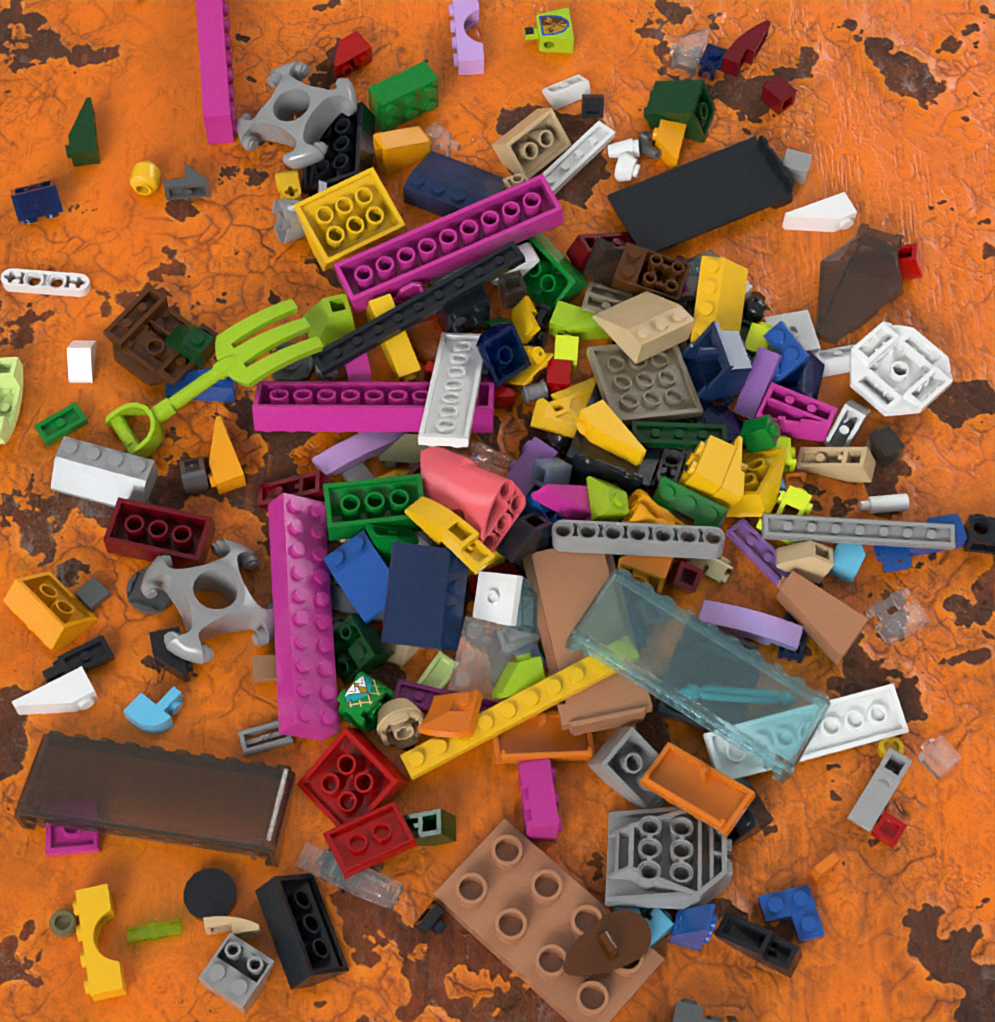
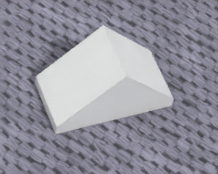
[67,340,97,383]

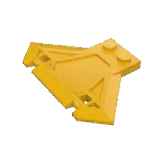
[530,377,596,438]

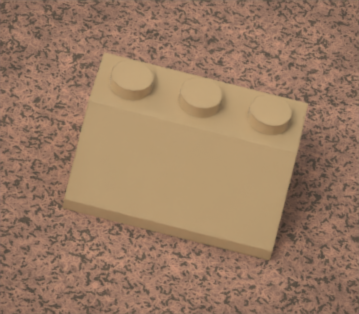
[492,108,572,179]

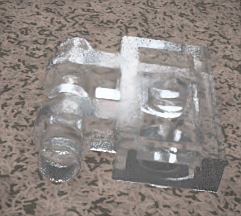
[866,588,930,647]

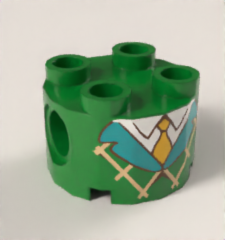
[337,671,395,733]

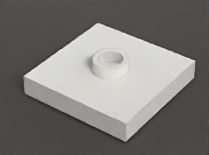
[763,310,821,354]
[472,571,523,626]

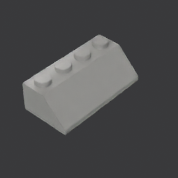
[50,436,158,507]

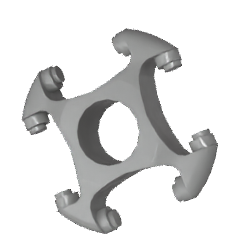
[237,61,357,169]
[141,538,274,665]

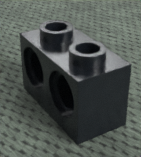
[963,514,995,555]

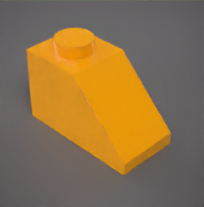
[652,119,686,170]

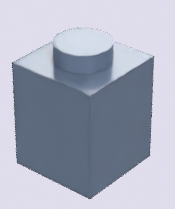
[531,457,572,488]

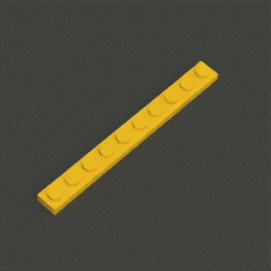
[400,636,639,780]

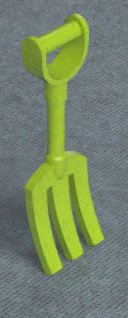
[105,298,324,458]

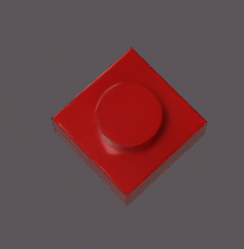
[870,811,907,849]

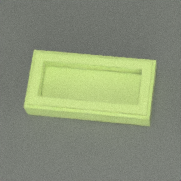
[417,651,460,689]

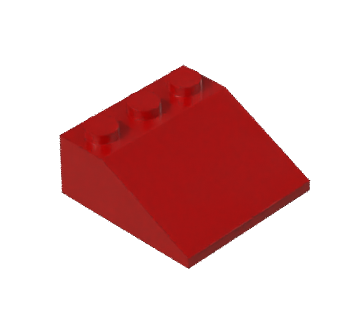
[296,727,409,827]

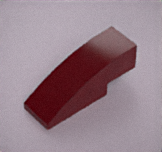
[720,20,771,77]

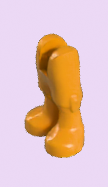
[622,489,688,542]

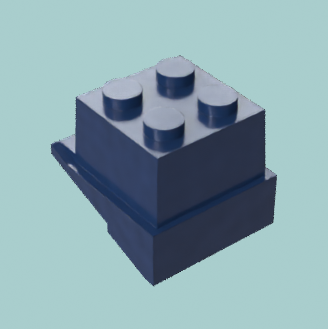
[681,321,752,405]

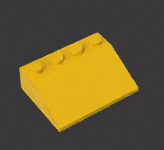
[293,167,406,272]

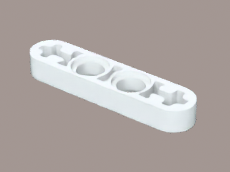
[1,268,91,297]

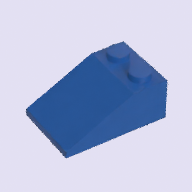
[323,530,390,624]

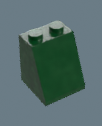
[644,79,716,142]

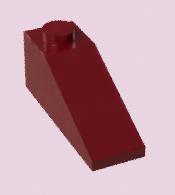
[566,232,635,270]
[257,470,335,508]

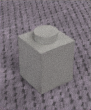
[780,148,812,185]

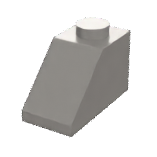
[823,399,871,447]

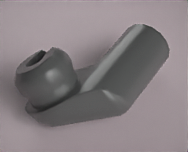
[638,131,661,160]

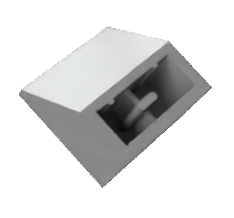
[198,932,275,1014]

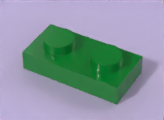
[34,402,89,447]

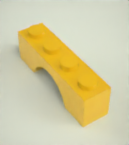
[72,884,127,1001]

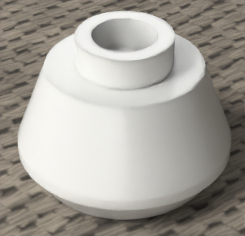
[614,152,640,182]

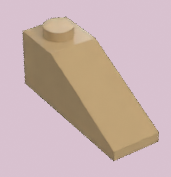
[795,447,876,482]

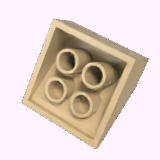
[593,291,695,364]

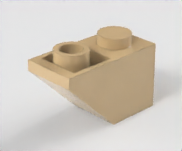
[775,540,834,584]

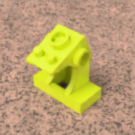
[756,485,814,545]

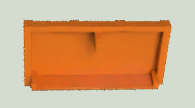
[491,711,595,765]
[639,742,756,837]

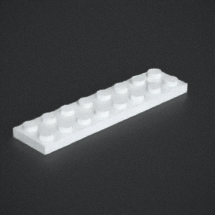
[418,332,488,448]
[703,683,909,779]

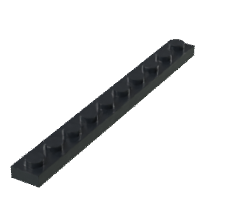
[311,241,526,377]

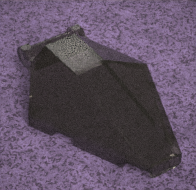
[816,223,904,345]

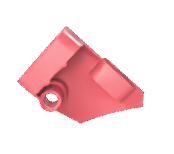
[420,446,526,552]

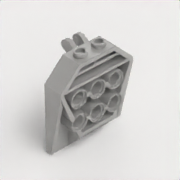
[605,807,732,909]

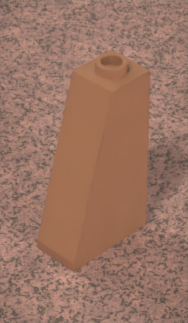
[776,570,868,665]

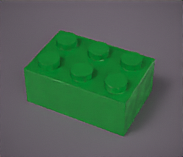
[368,61,438,132]

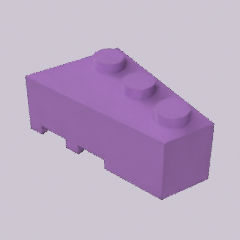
[506,437,563,496]

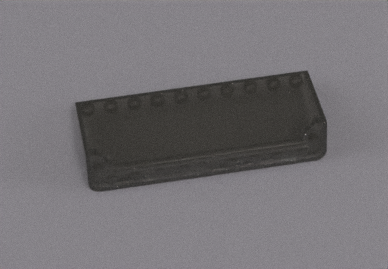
[14,730,296,867]

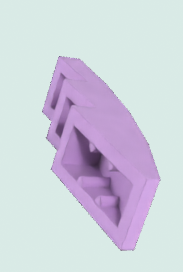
[312,432,408,477]
[697,600,804,651]

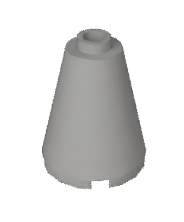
[272,198,306,244]

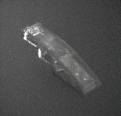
[294,842,404,909]

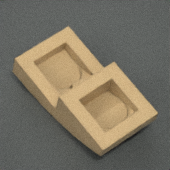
[203,916,262,940]

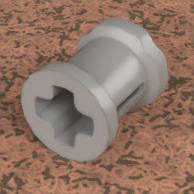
[521,379,549,405]

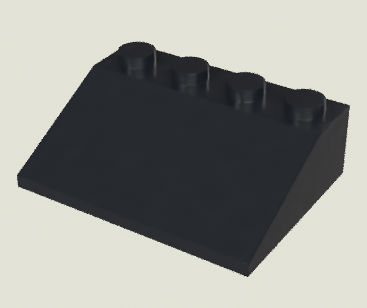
[301,102,375,193]

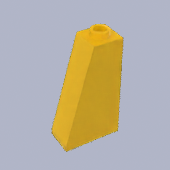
[365,294,421,382]

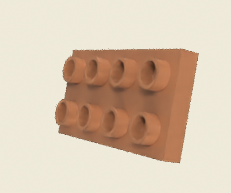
[433,819,664,1022]

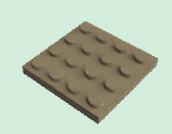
[586,344,703,425]

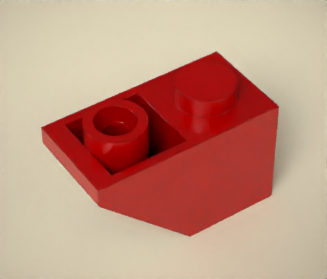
[334,31,372,80]

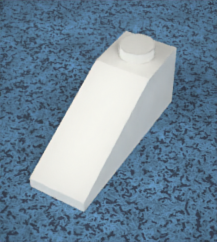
[782,192,857,232]
[12,666,99,715]

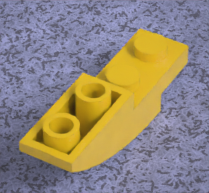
[404,496,495,575]

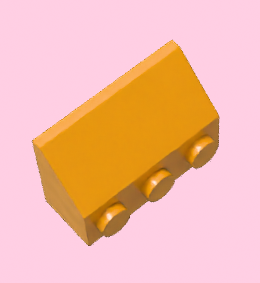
[3,571,97,650]

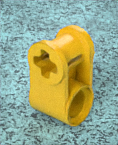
[275,169,302,200]

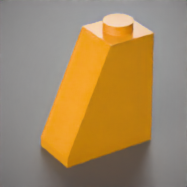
[373,126,432,177]

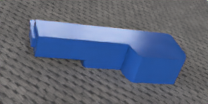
[873,514,967,573]

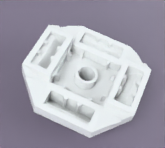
[850,322,953,416]

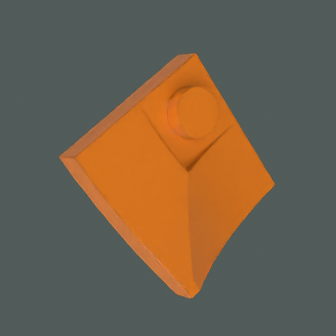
[417,690,483,738]

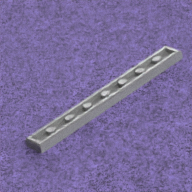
[761,513,956,550]

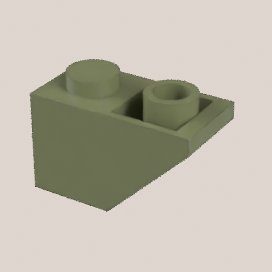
[379,434,429,468]

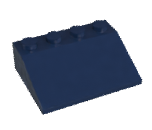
[403,151,506,217]
[381,541,468,652]

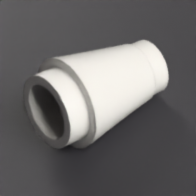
[608,138,640,158]

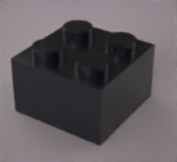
[437,286,490,333]

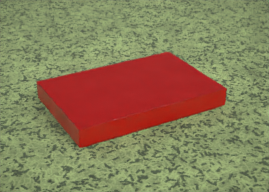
[323,801,417,879]

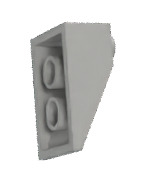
[587,726,666,810]

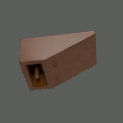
[611,242,691,302]

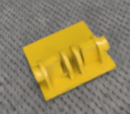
[496,345,554,386]

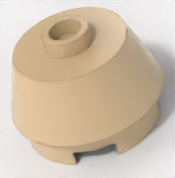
[377,698,425,749]

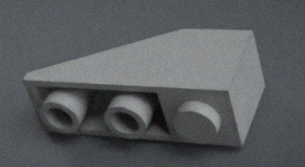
[847,748,912,832]

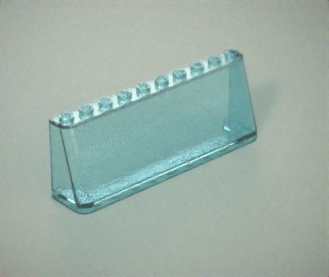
[565,568,831,784]

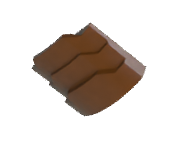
[103,285,219,386]

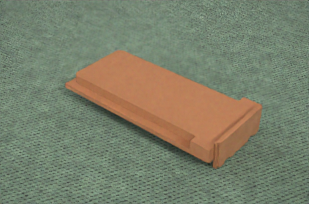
[522,548,653,736]

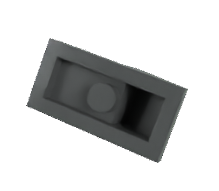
[163,165,211,200]

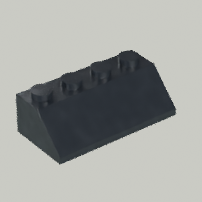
[255,873,349,990]

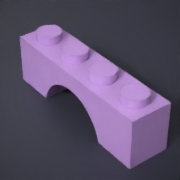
[448,0,484,75]

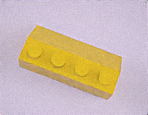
[690,256,748,344]

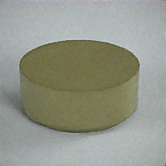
[49,909,78,938]

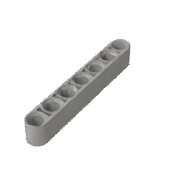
[552,520,725,559]

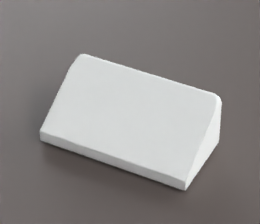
[542,74,591,110]
[812,344,856,377]

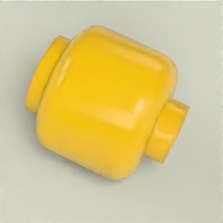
[130,161,161,195]

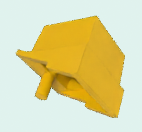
[677,435,748,513]

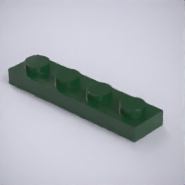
[630,421,728,449]

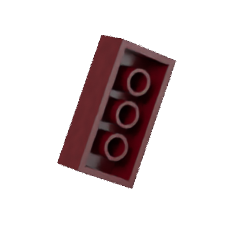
[103,497,216,569]

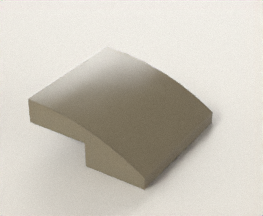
[581,282,633,314]

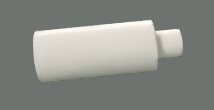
[859,493,909,514]

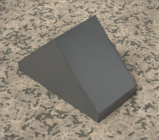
[179,456,210,495]

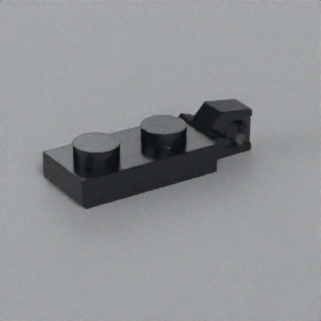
[42,635,115,684]

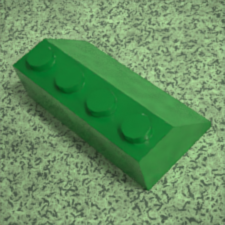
[516,233,589,311]
[323,474,424,541]

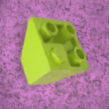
[303,293,355,347]

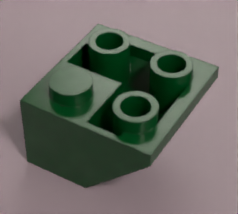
[333,614,394,685]

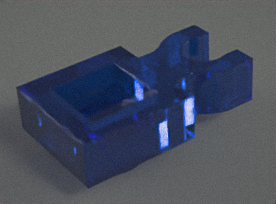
[698,44,727,81]

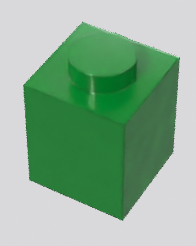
[740,414,780,454]

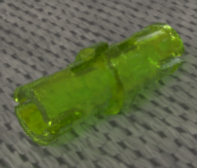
[126,918,183,944]

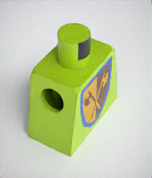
[524,8,574,53]

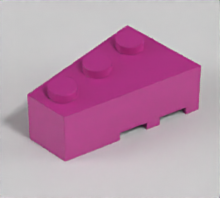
[755,382,838,442]
[518,758,562,843]

